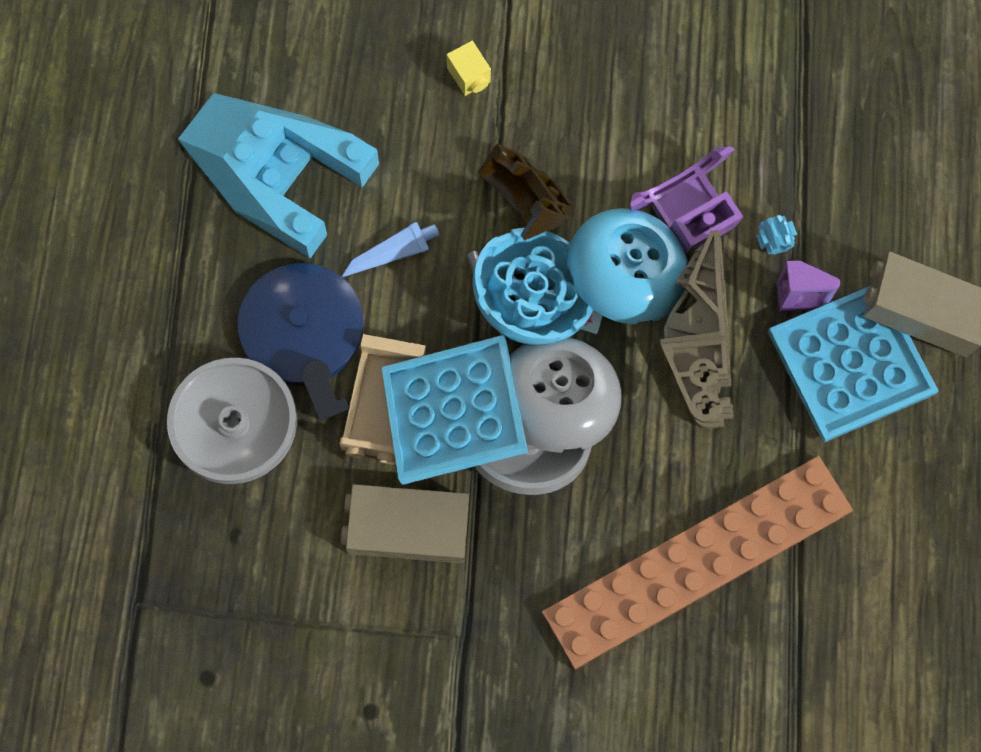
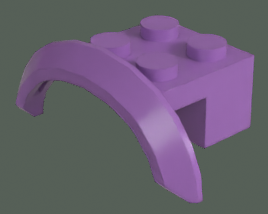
[629,146,743,256]

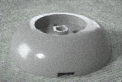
[509,338,622,453]

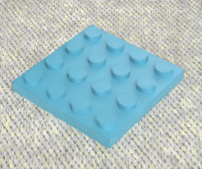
[768,286,939,443]
[382,335,528,485]

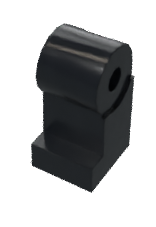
[302,360,350,421]

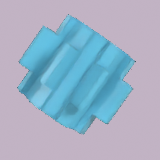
[756,215,797,255]

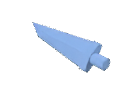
[341,222,439,277]

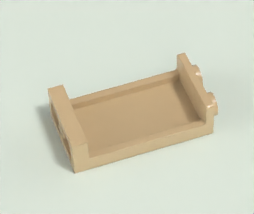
[339,334,426,465]

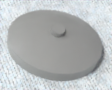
[167,358,297,484]
[474,384,592,495]

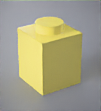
[447,40,491,96]

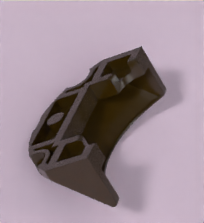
[478,144,573,240]

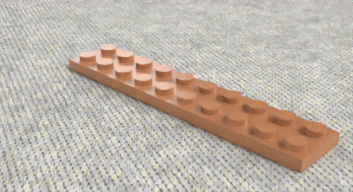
[542,456,853,670]

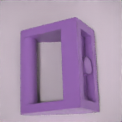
[776,261,840,311]

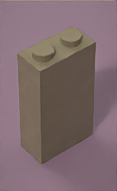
[863,251,981,358]
[341,485,469,564]

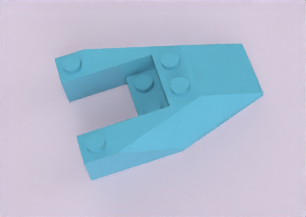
[178,93,379,259]

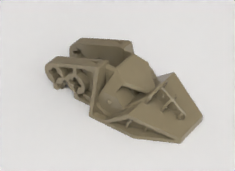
[660,230,734,429]

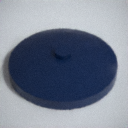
[238,263,364,385]

